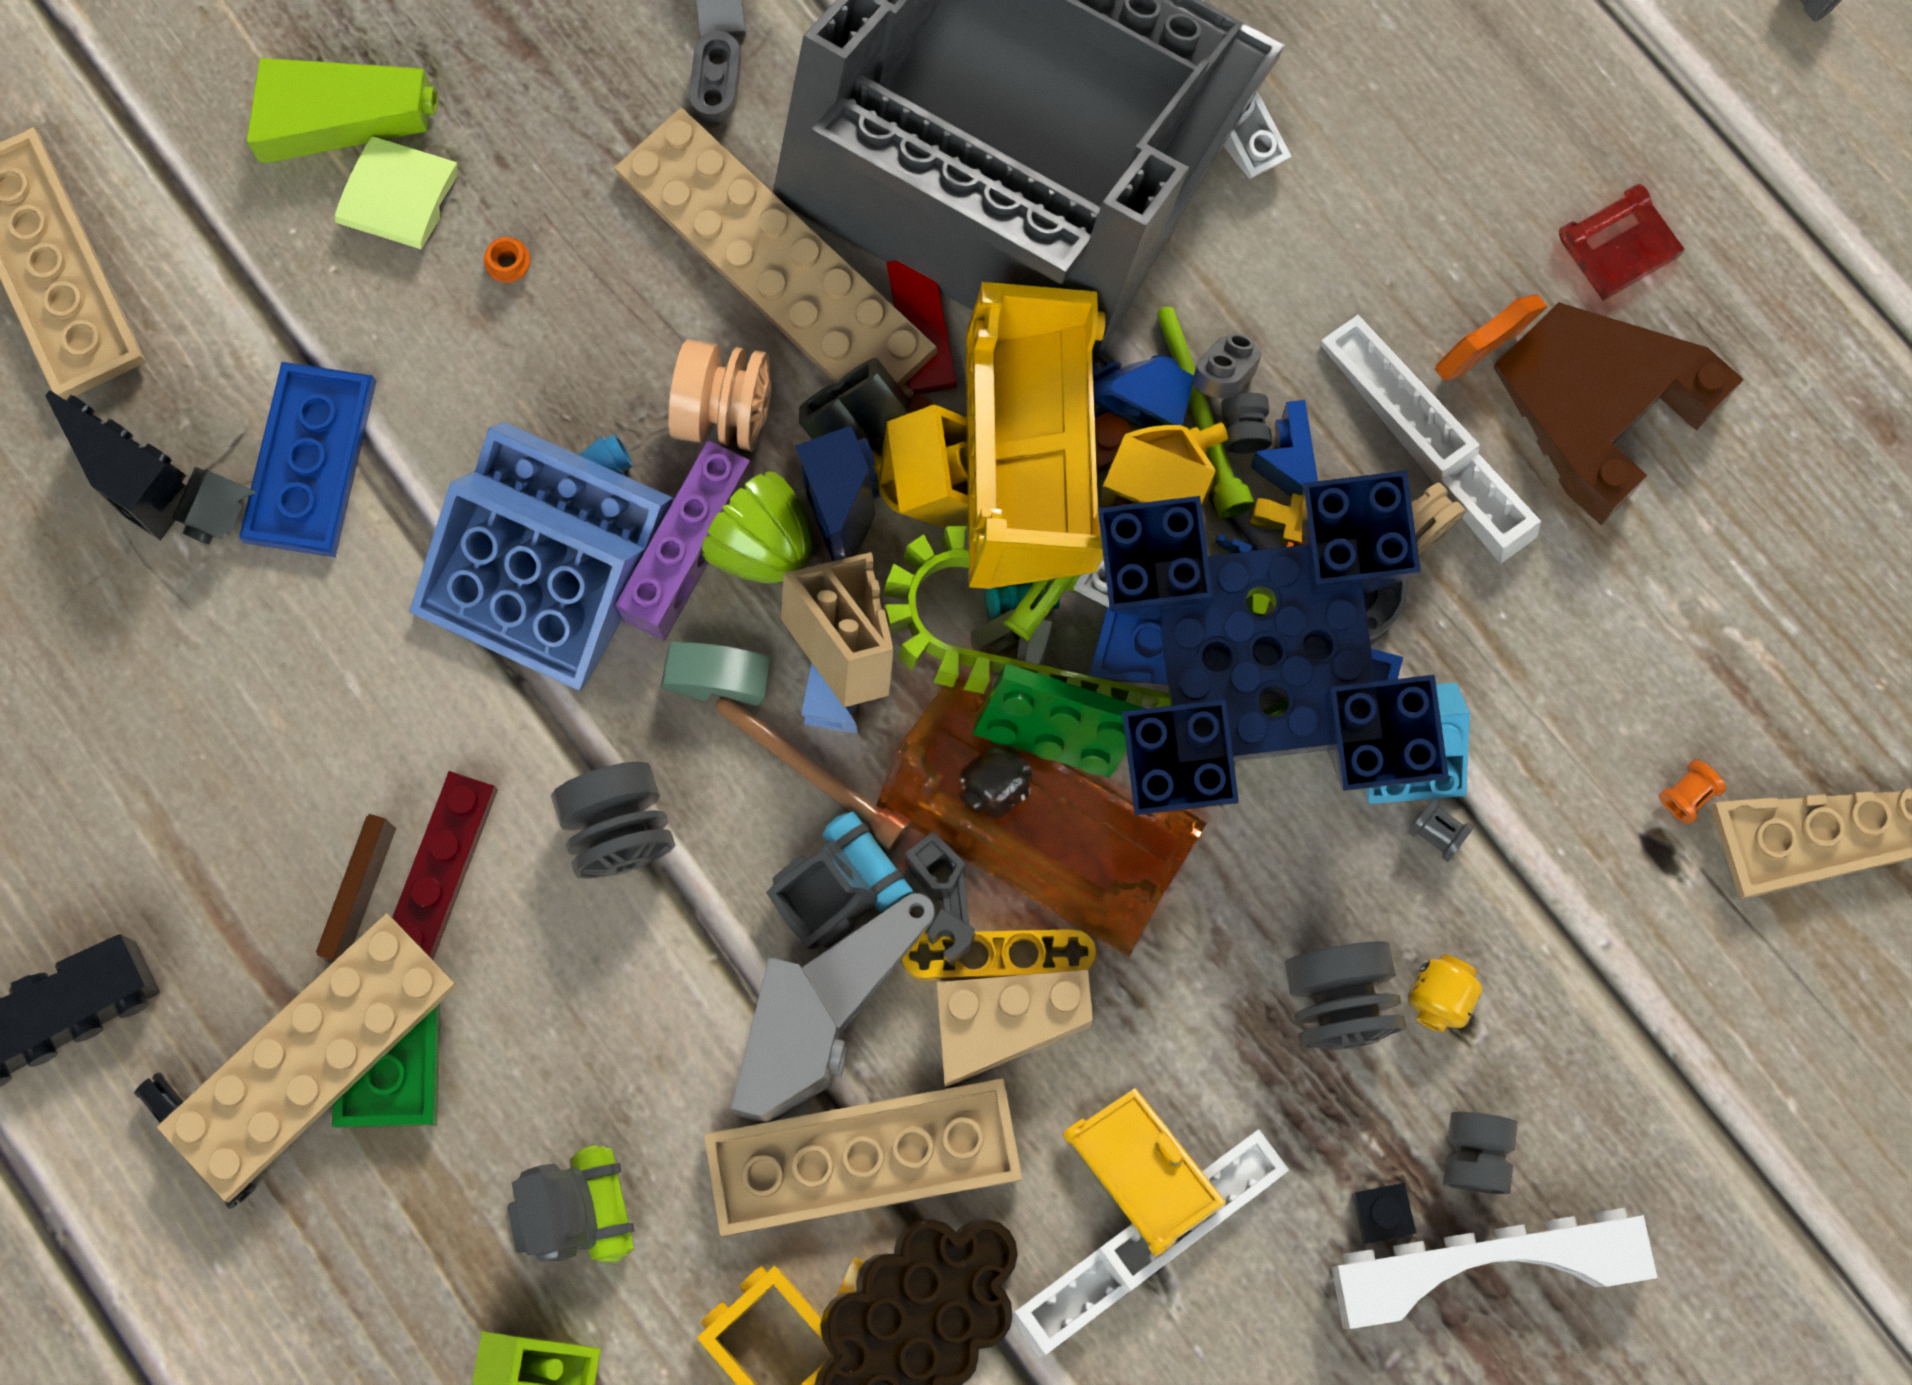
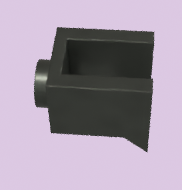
[171,467,257,545]

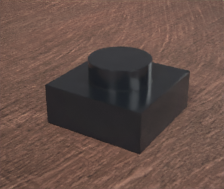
[1352,1182,1417,1244]

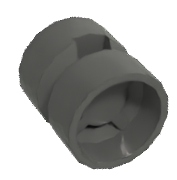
[1443,1111,1518,1194]

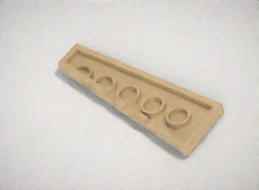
[1710,789,1912,900]

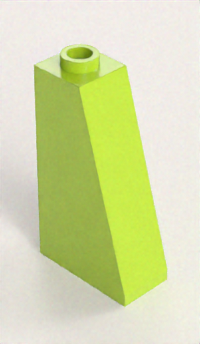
[246,58,438,163]

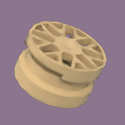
[1411,482,1466,555]

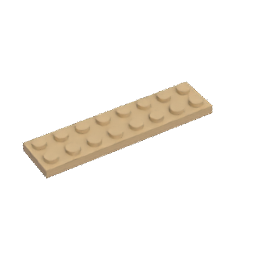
[614,107,937,386]

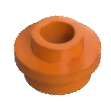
[483,237,531,283]

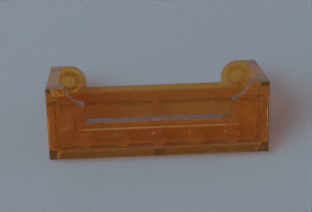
[876,677,1207,956]

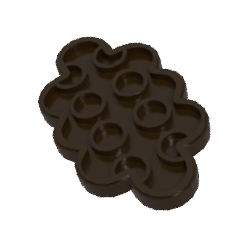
[815,1219,1018,1385]

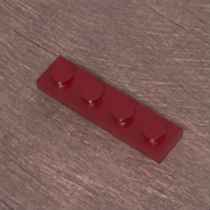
[392,771,498,960]

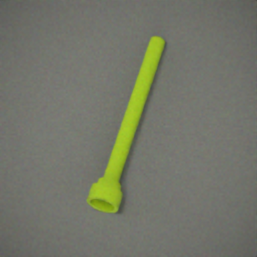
[1156,306,1255,519]

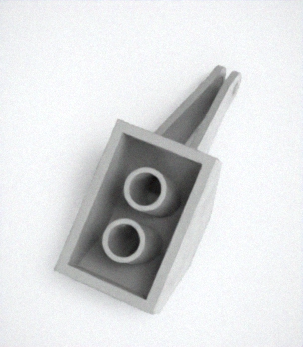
[731,893,935,1123]

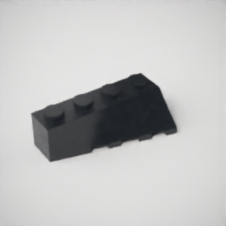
[0,934,161,1087]

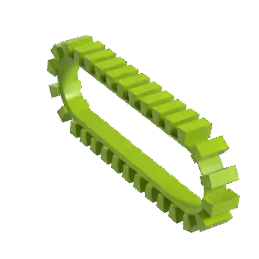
[883,526,1286,716]

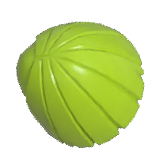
[702,471,812,584]

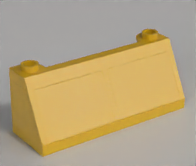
[965,282,1105,589]

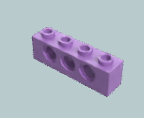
[615,440,754,641]

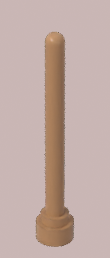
[716,697,913,853]

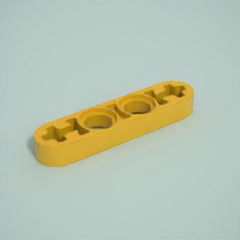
[902,929,1096,981]

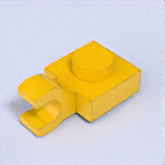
[1249,493,1302,546]

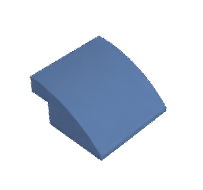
[409,422,674,691]

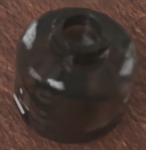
[958,746,1033,820]

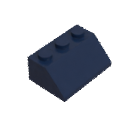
[795,425,880,561]

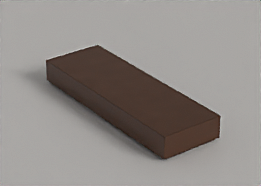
[316,814,396,963]

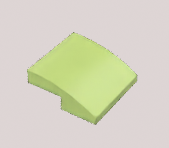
[335,136,458,249]

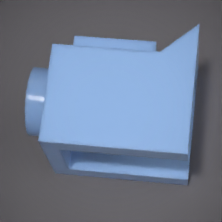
[801,662,858,734]

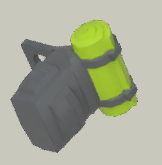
[507,1145,635,1263]

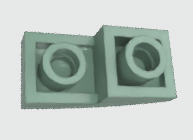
[660,642,771,706]

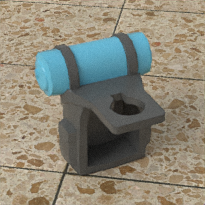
[766,811,914,949]

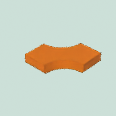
[1434,294,1548,381]

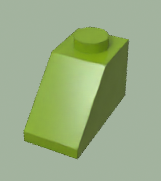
[472,1331,601,1385]

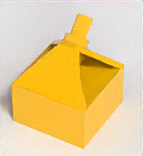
[871,404,968,529]
[1100,422,1228,513]

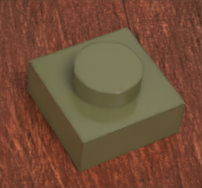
[971,609,1020,656]

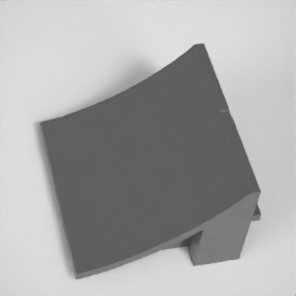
[773,0,1284,366]

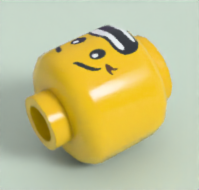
[1408,954,1483,1033]

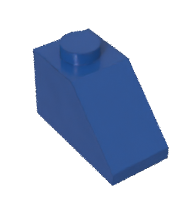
[1093,355,1193,429]

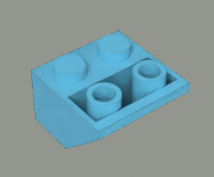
[1366,683,1470,804]

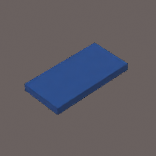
[239,362,377,558]

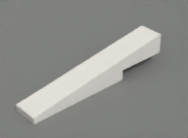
[1321,315,1541,564]
[1012,1129,1290,1359]

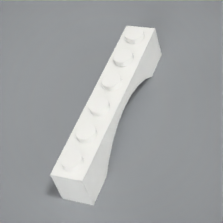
[1331,1208,1658,1329]

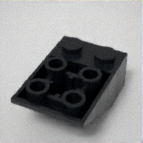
[45,390,186,541]

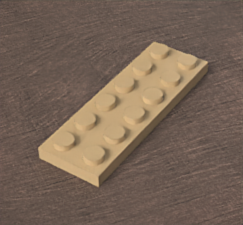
[0,127,147,400]
[156,913,457,1202]
[704,1078,1023,1237]

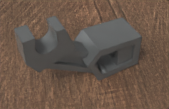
[905,831,975,967]

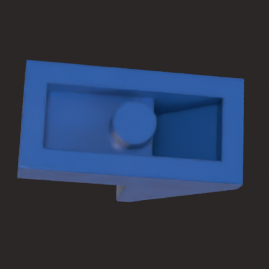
[1251,400,1318,497]

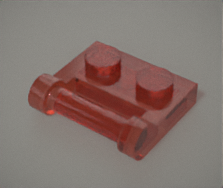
[1559,184,1685,301]

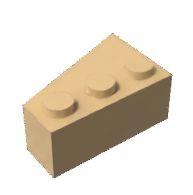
[781,552,894,708]
[937,970,1093,1089]

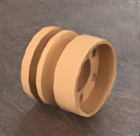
[668,339,771,452]

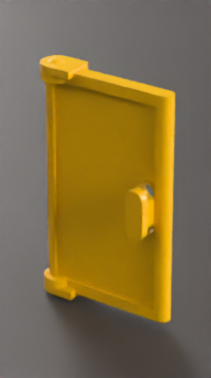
[1062,1088,1226,1257]

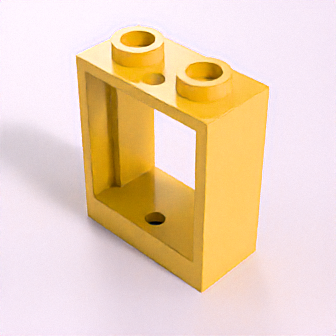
[696,1266,830,1385]

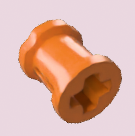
[1658,759,1727,825]

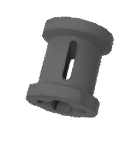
[1407,797,1474,862]

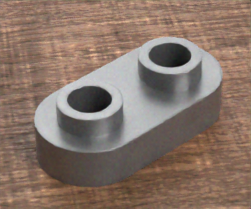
[689,31,741,123]
[1193,333,1261,399]

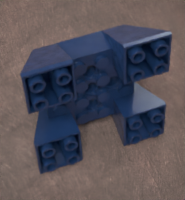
[1098,470,1449,815]

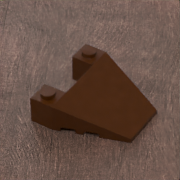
[1494,302,1744,525]

